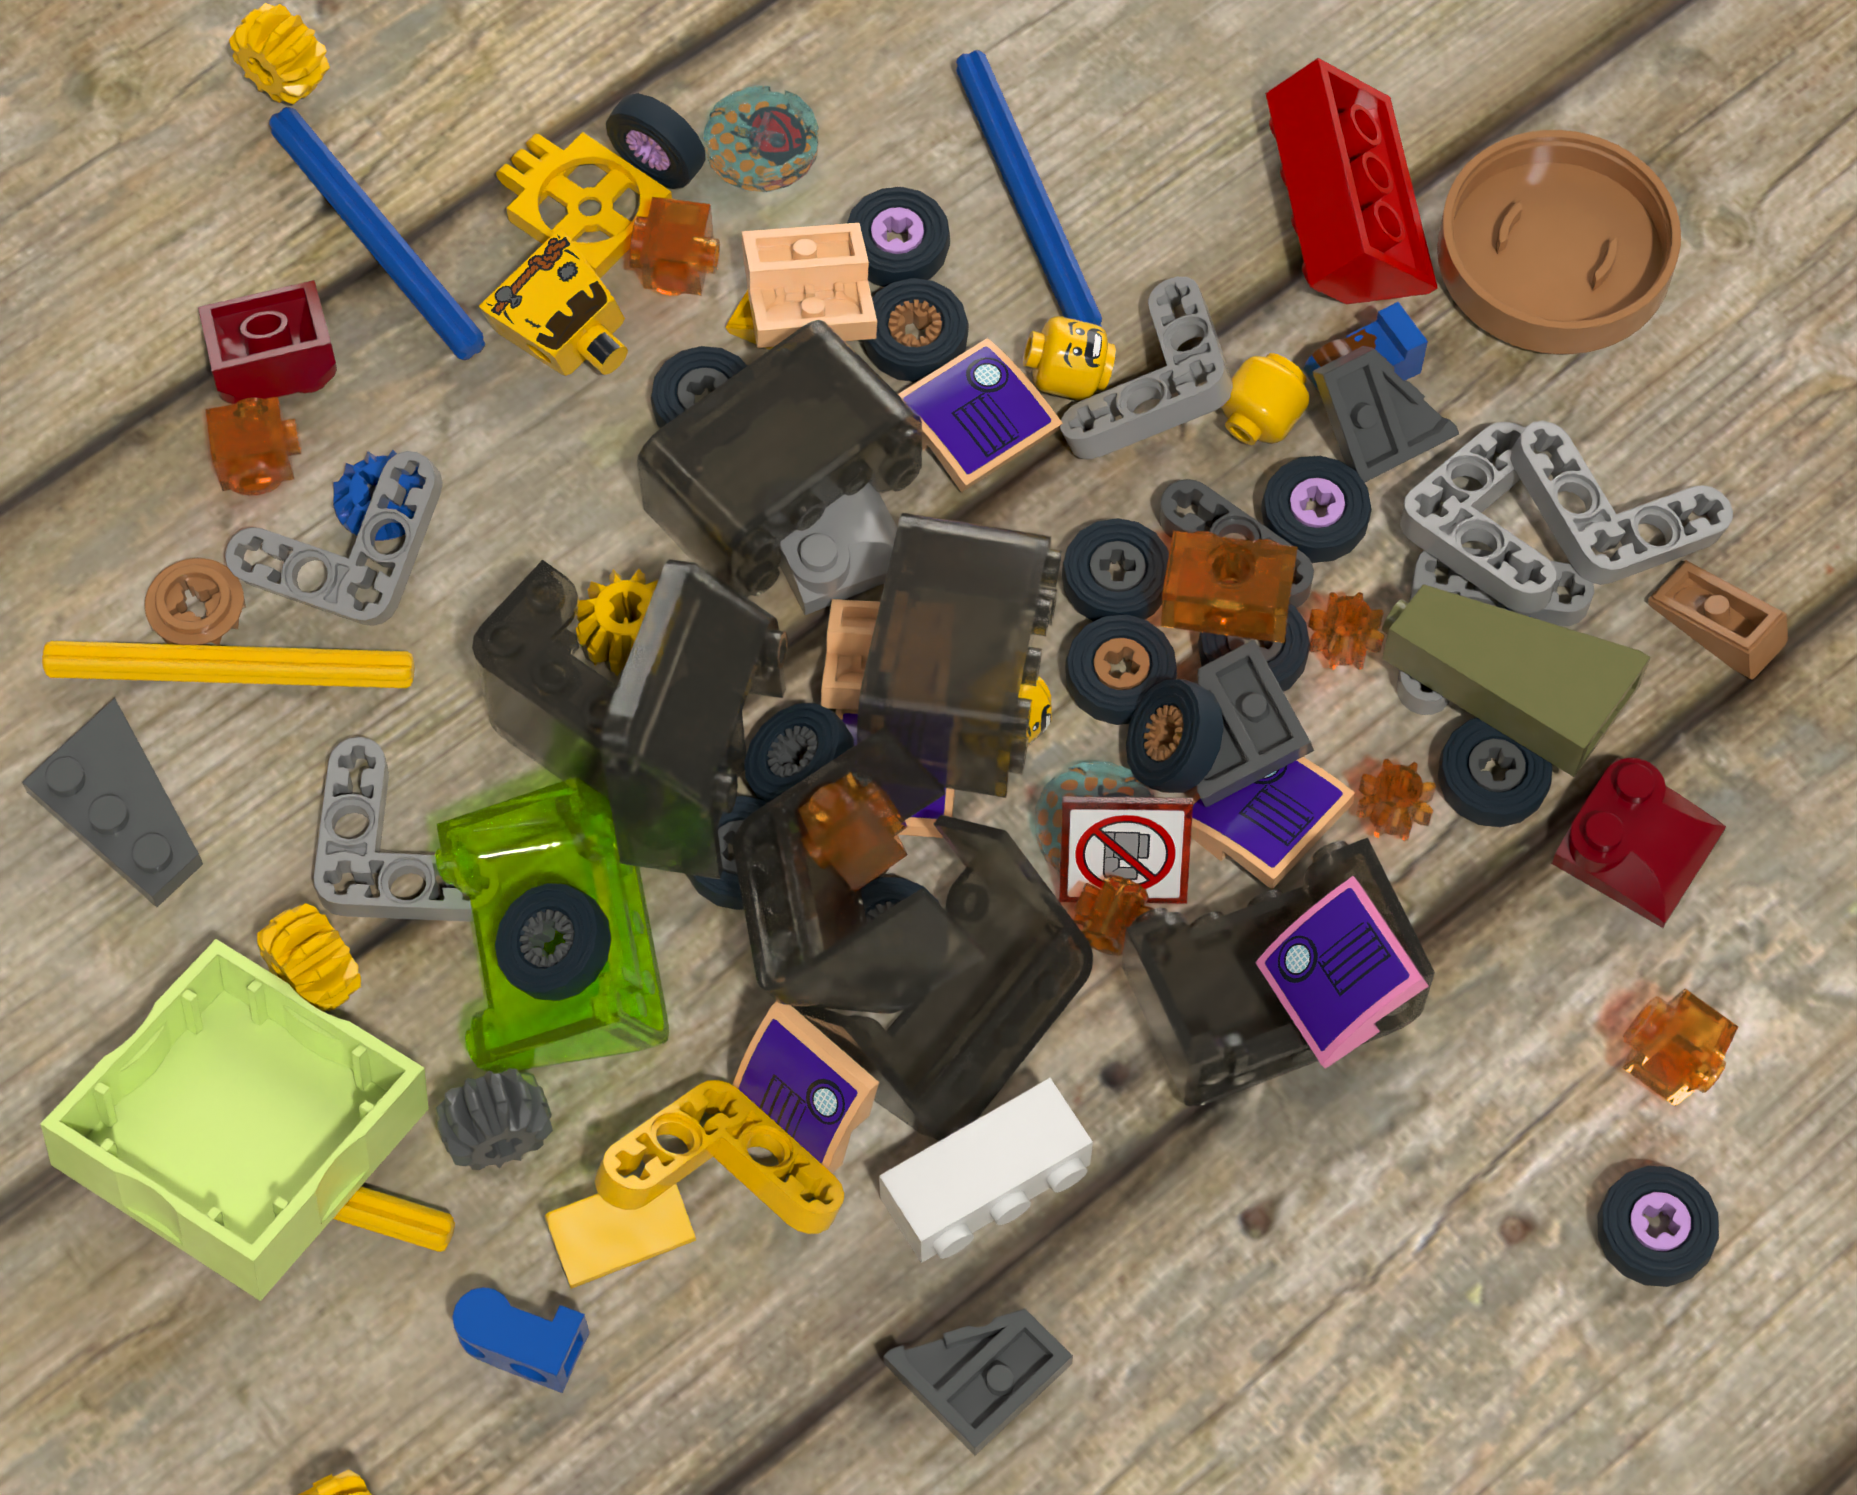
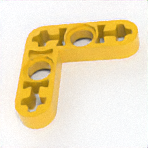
[595,1080,845,1234]

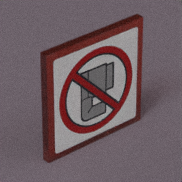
[1059,796,1193,904]

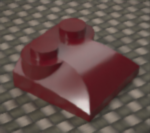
[198,280,337,407]
[1551,758,1726,928]

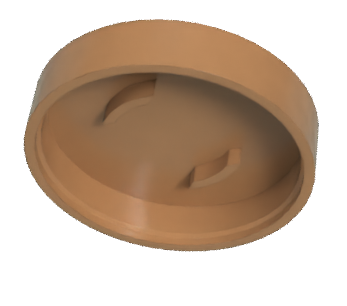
[1437,130,1681,354]

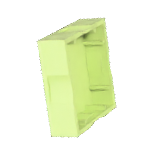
[40,939,429,1301]

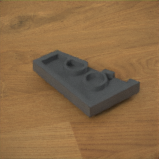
[22,698,203,907]

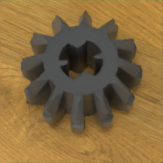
[436,1068,553,1170]

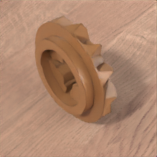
[145,558,246,646]

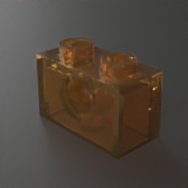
[1161,531,1298,643]

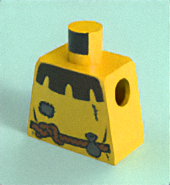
[479,228,628,376]

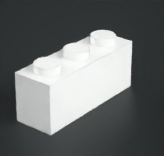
[879,1078,1093,1263]

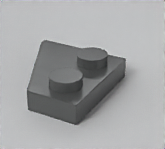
[1197,639,1314,807]
[884,1309,1073,1456]

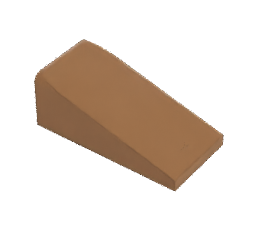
[1648,560,1788,680]

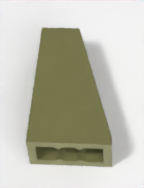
[1382,584,1651,777]

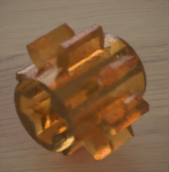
[1308,592,1385,670]
[1356,759,1436,841]
[1073,875,1156,956]

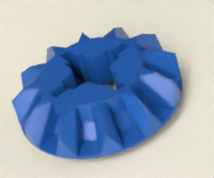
[333,450,425,541]

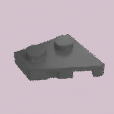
[1312,346,1459,483]

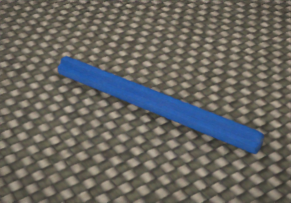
[956,50,1102,327]
[269,107,485,360]

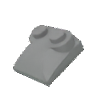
[755,468,917,615]

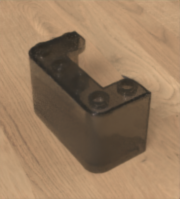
[637,319,922,606]
[856,513,1062,798]
[472,560,746,845]
[1122,837,1435,1107]

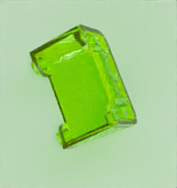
[435,777,669,1074]

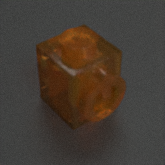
[629,197,720,296]
[205,397,302,496]
[798,772,908,892]
[1622,988,1738,1106]

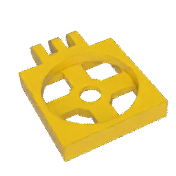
[496,132,673,279]

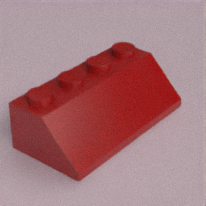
[1265,58,1438,305]

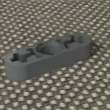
[1159,479,1314,608]

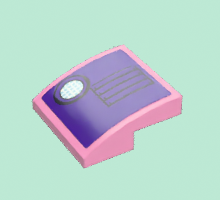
[1255,876,1429,1069]

